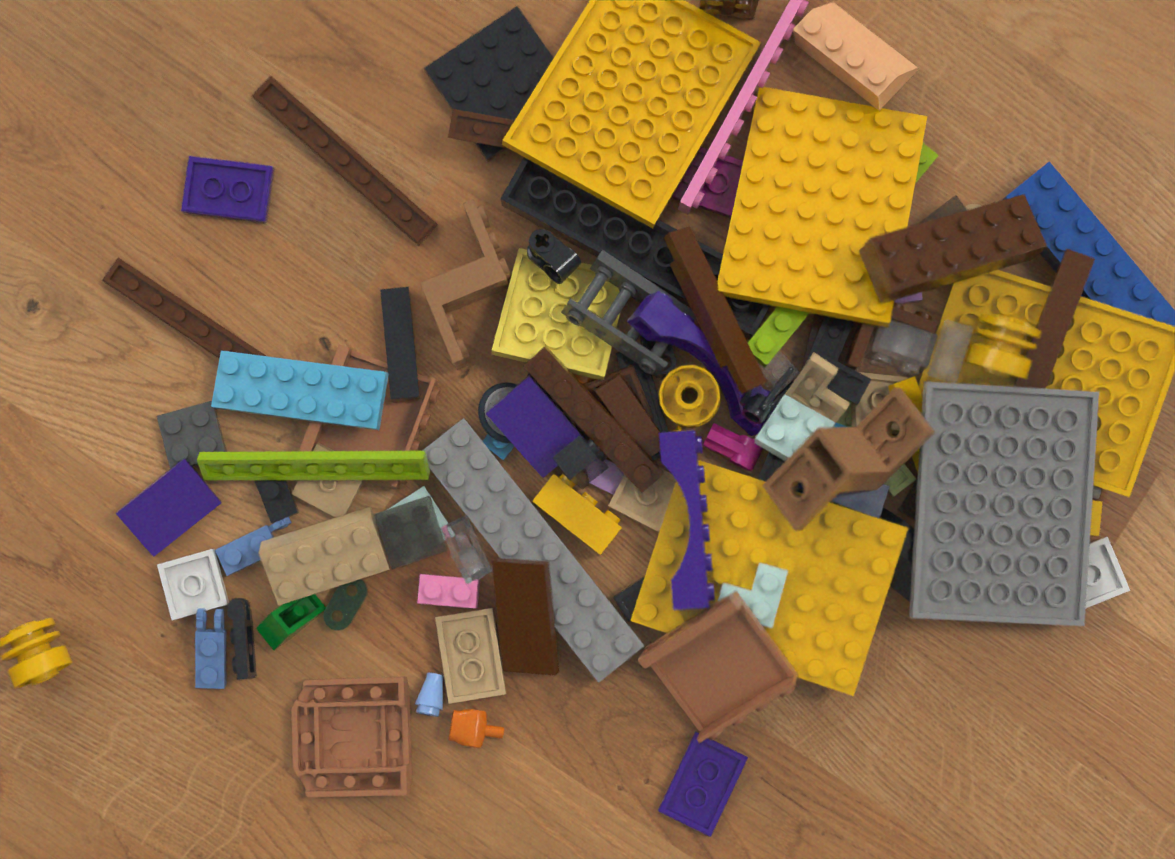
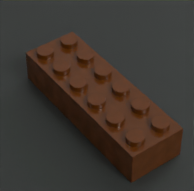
[859,194,1047,304]

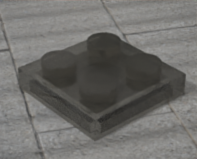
[374,496,448,569]

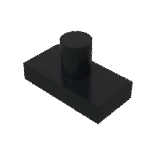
[818,352,871,406]
[254,480,299,524]

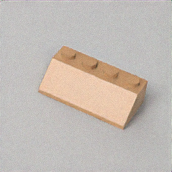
[793,2,918,110]

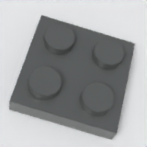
[157,401,227,469]

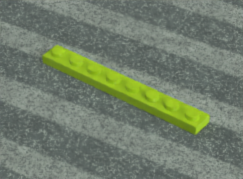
[197,451,430,480]

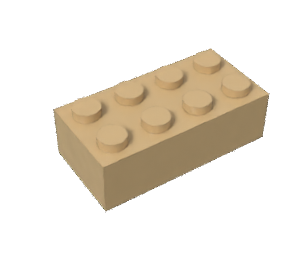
[259,506,390,605]

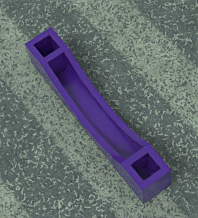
[627,290,776,436]
[659,430,715,610]

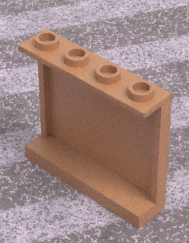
[299,344,441,489]
[638,591,798,743]

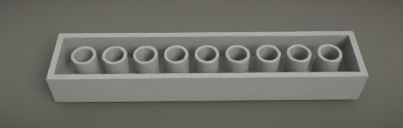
[422,418,644,682]

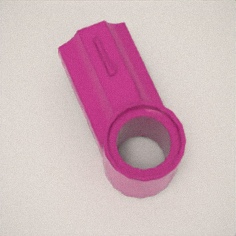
[703,423,763,472]

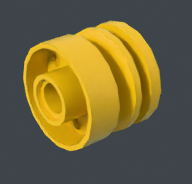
[967,314,1041,379]
[659,365,721,428]
[0,618,73,689]

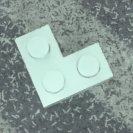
[718,562,788,628]

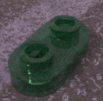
[324,579,368,630]

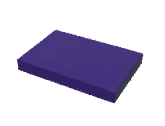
[181,156,274,223]
[486,375,587,478]
[116,458,222,557]
[658,731,748,837]

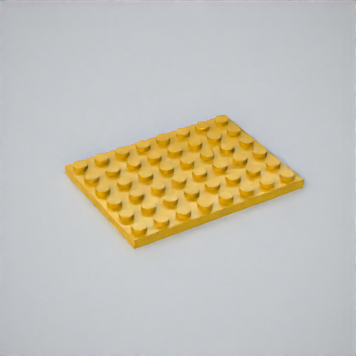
[502,0,761,228]
[718,87,927,327]
[918,270,1175,497]
[630,460,908,696]

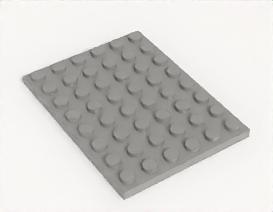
[909,382,1099,626]

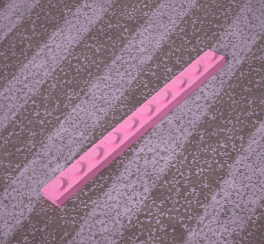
[678,0,809,215]

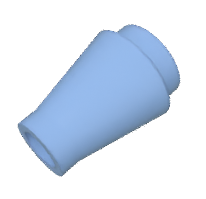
[414,673,444,717]

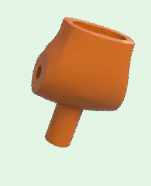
[449,709,504,748]

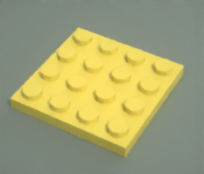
[491,248,620,380]

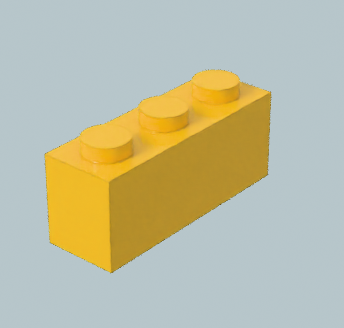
[532,474,622,556]

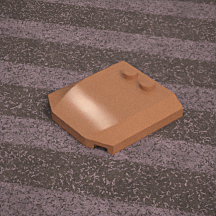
[292,676,412,797]

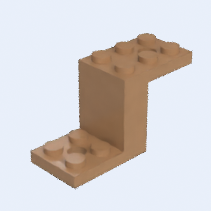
[420,199,511,370]
[763,388,935,531]

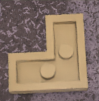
[786,353,850,424]

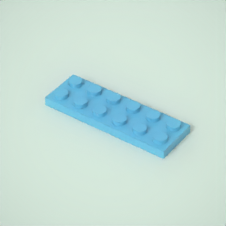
[211,351,389,430]

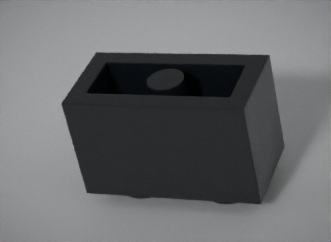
[553,435,609,489]

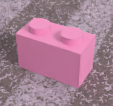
[417,574,480,608]

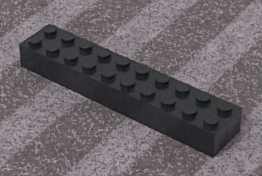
[500,157,770,340]

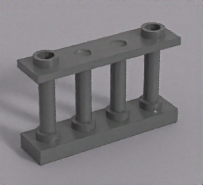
[561,250,696,376]

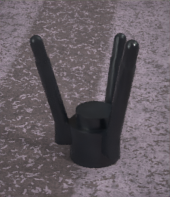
[740,367,794,424]

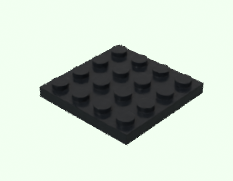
[424,6,554,161]

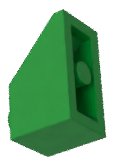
[256,594,327,651]

